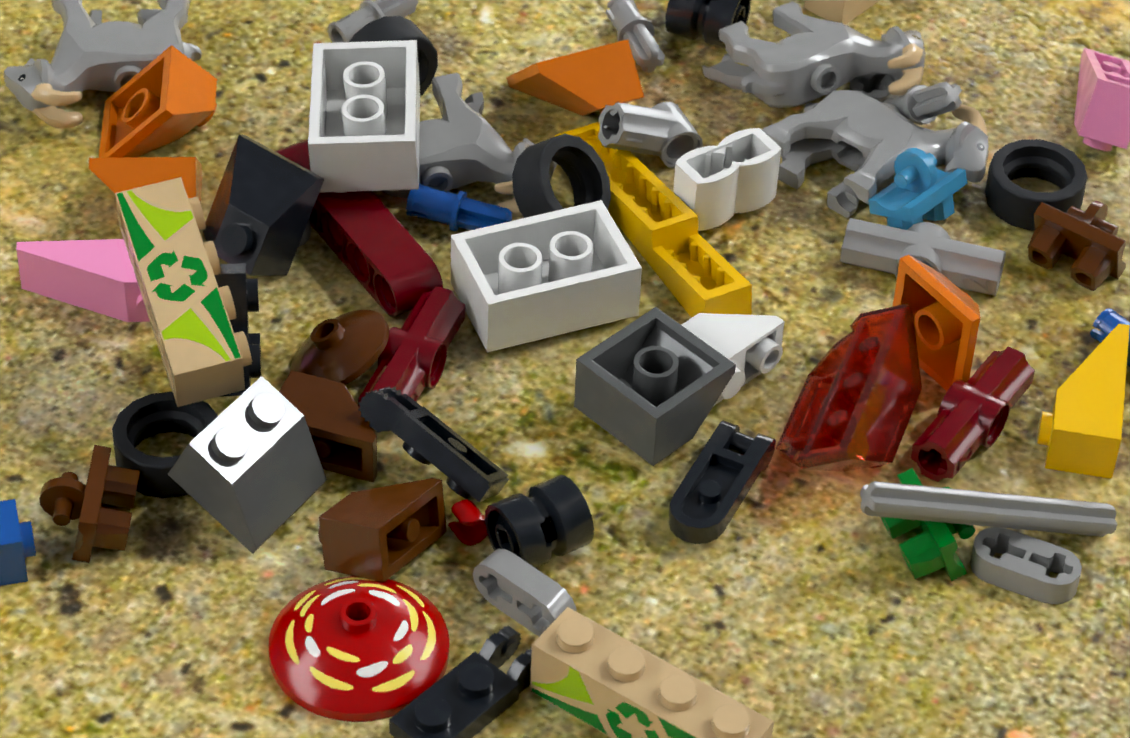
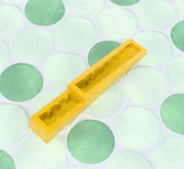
[554,121,752,318]

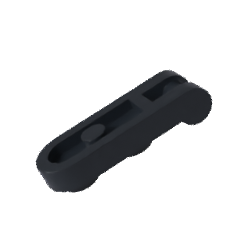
[668,420,776,544]

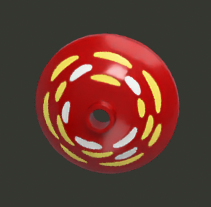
[268,576,450,722]

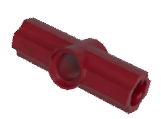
[358,286,465,432]
[911,347,1035,482]

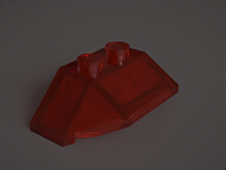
[776,303,922,472]

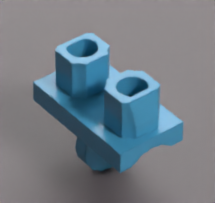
[868,148,967,230]

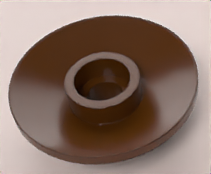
[290,310,389,385]

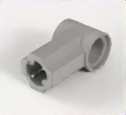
[598,102,703,168]

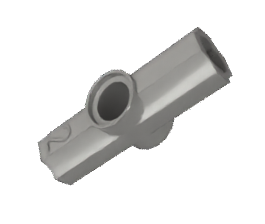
[840,218,1006,296]

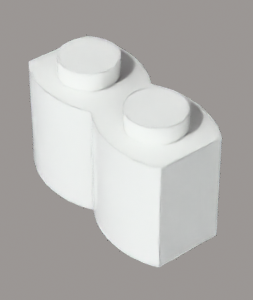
[673,128,781,231]

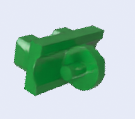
[881,468,975,581]

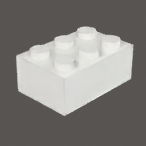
[308,40,420,193]
[451,200,642,353]

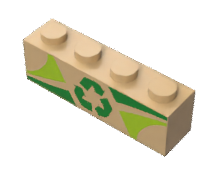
[115,177,252,407]
[530,607,774,738]

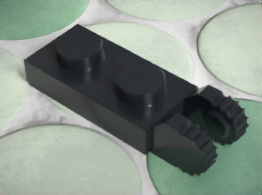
[358,386,509,502]
[389,626,532,738]

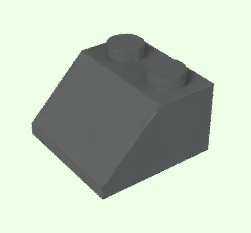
[574,307,736,466]
[168,376,327,554]

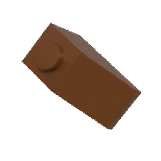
[279,370,377,483]
[318,478,447,582]

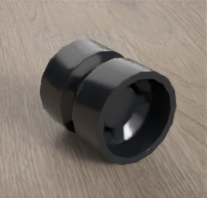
[665,0,751,49]
[485,475,594,568]

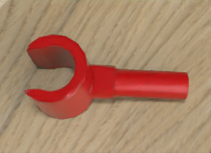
[448,499,487,546]

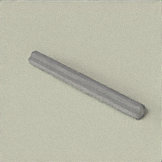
[860,481,1117,537]

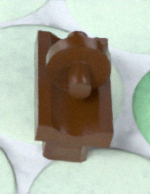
[1028,200,1126,291]
[39,445,140,563]

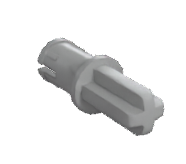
[328,0,418,43]
[606,0,665,73]
[883,81,962,125]

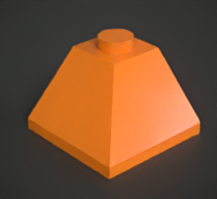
[506,39,644,116]
[99,45,217,158]
[89,157,202,204]
[888,254,981,391]

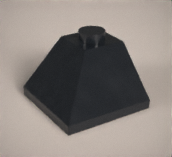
[202,135,324,276]

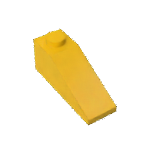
[1037,324,1130,479]

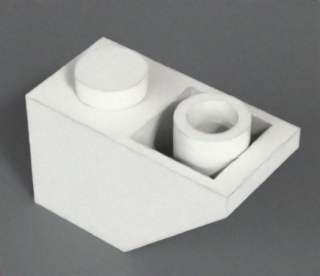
[682,313,784,406]

